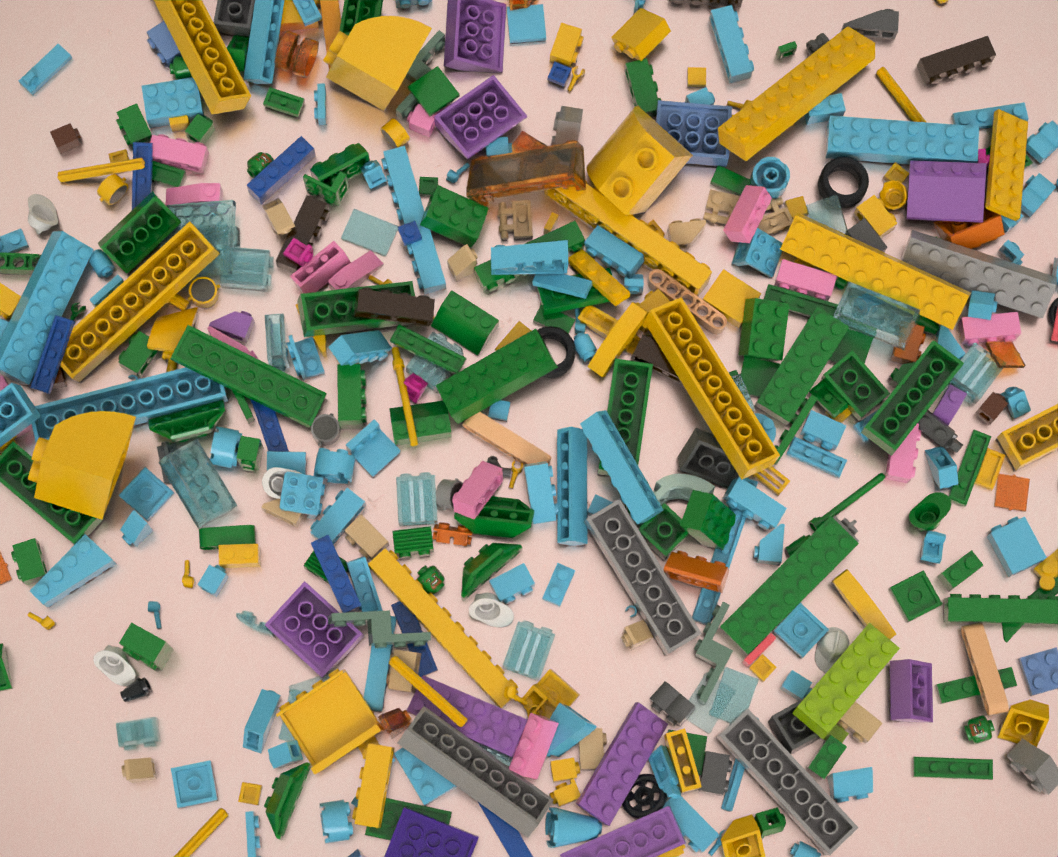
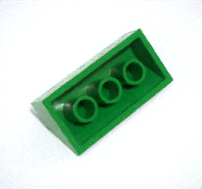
[98,191,181,274]

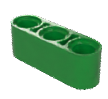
[0,252,41,276]
[199,525,256,550]

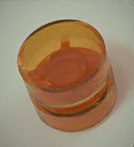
[275,31,319,78]

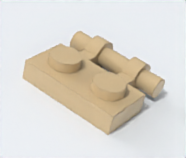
[703,189,740,224]
[757,197,793,235]
[497,200,533,240]

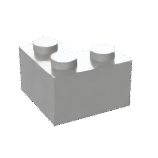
[551,106,583,158]
[1007,739,1058,795]

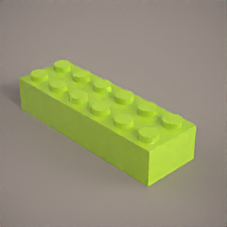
[792,623,900,739]

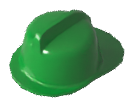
[909,492,952,532]

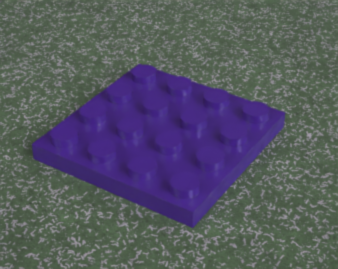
[384,807,479,857]

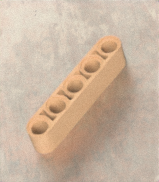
[647,269,727,335]
[462,412,552,465]
[961,622,1009,716]

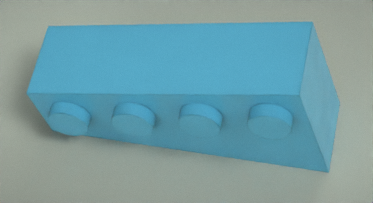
[491,240,568,275]
[30,534,116,608]

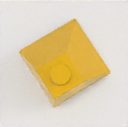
[998,699,1049,747]
[721,814,765,857]

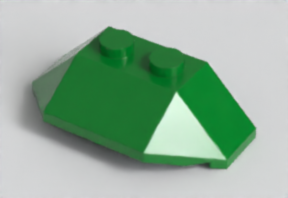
[340,0,383,36]
[148,400,225,442]
[454,496,534,538]
[461,543,523,601]
[264,762,312,841]

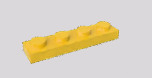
[568,249,630,306]

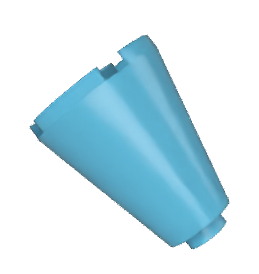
[545,807,602,848]

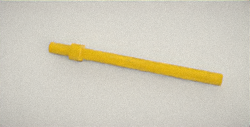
[391,347,418,446]

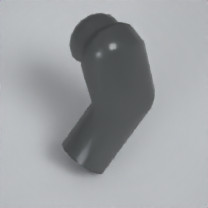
[487,456,512,478]

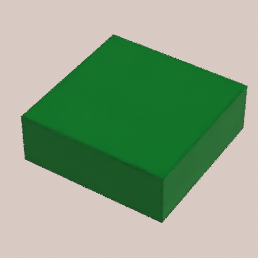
[776,41,798,60]
[419,177,438,197]

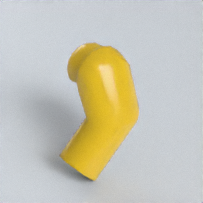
[162,351,177,372]

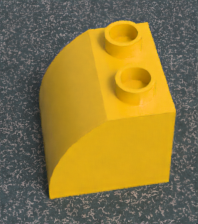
[323,16,432,111]
[586,106,693,215]
[28,411,136,520]

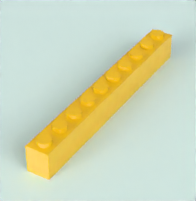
[368,548,519,708]

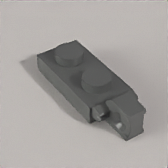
[918,410,963,453]

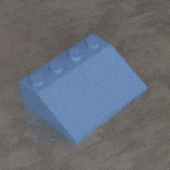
[656,100,732,167]

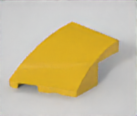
[147,307,198,353]
[522,669,580,719]

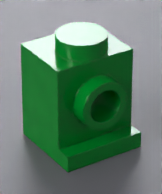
[754,807,786,839]

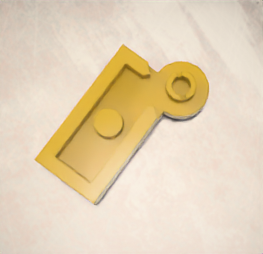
[1033,549,1058,591]

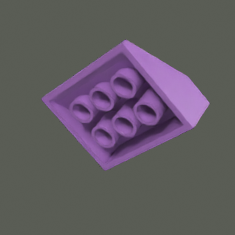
[444,0,506,73]
[434,75,527,159]
[907,160,987,223]
[265,581,364,678]

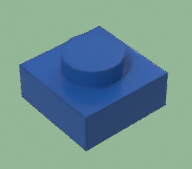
[547,62,572,87]
[397,221,422,246]

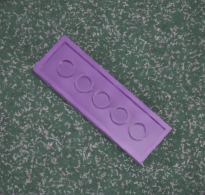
[406,675,528,758]
[576,702,668,826]
[560,806,686,857]

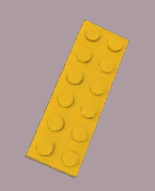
[985,109,1028,221]

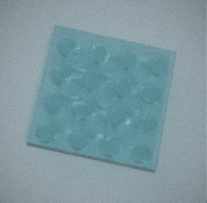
[161,200,236,277]

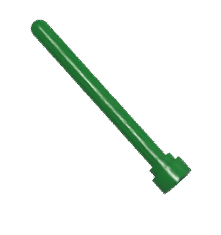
[808,473,885,532]

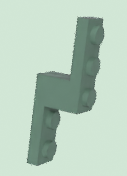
[396,30,445,120]
[694,602,733,705]
[328,610,431,649]

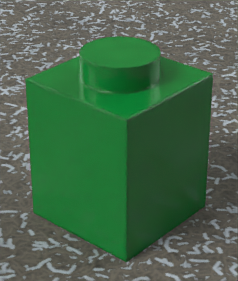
[185,114,215,144]

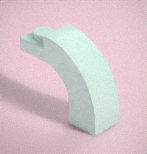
[653,474,715,505]

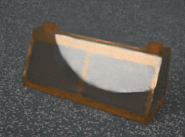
[466,140,586,207]

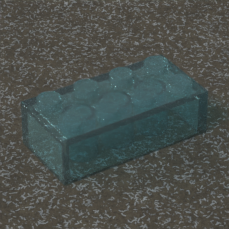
[834,282,920,350]
[158,439,237,529]

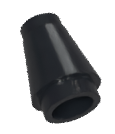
[120,677,152,702]

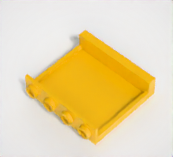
[276,669,384,775]

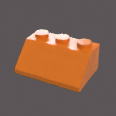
[934,202,1005,249]
[663,551,729,593]

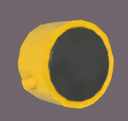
[380,118,410,148]
[97,174,129,205]
[188,277,220,308]

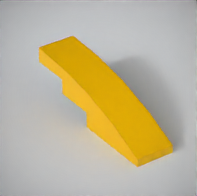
[587,302,648,377]
[577,305,640,356]
[832,569,896,639]

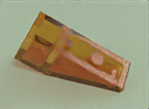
[378,708,412,739]

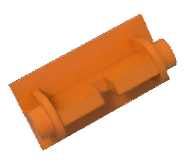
[432,522,473,546]

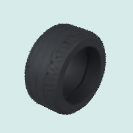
[818,157,869,208]
[537,326,576,378]

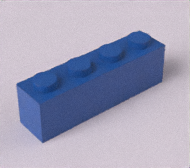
[247,136,316,205]
[311,535,362,613]

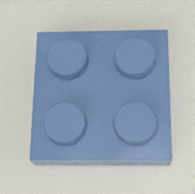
[1018,647,1058,696]

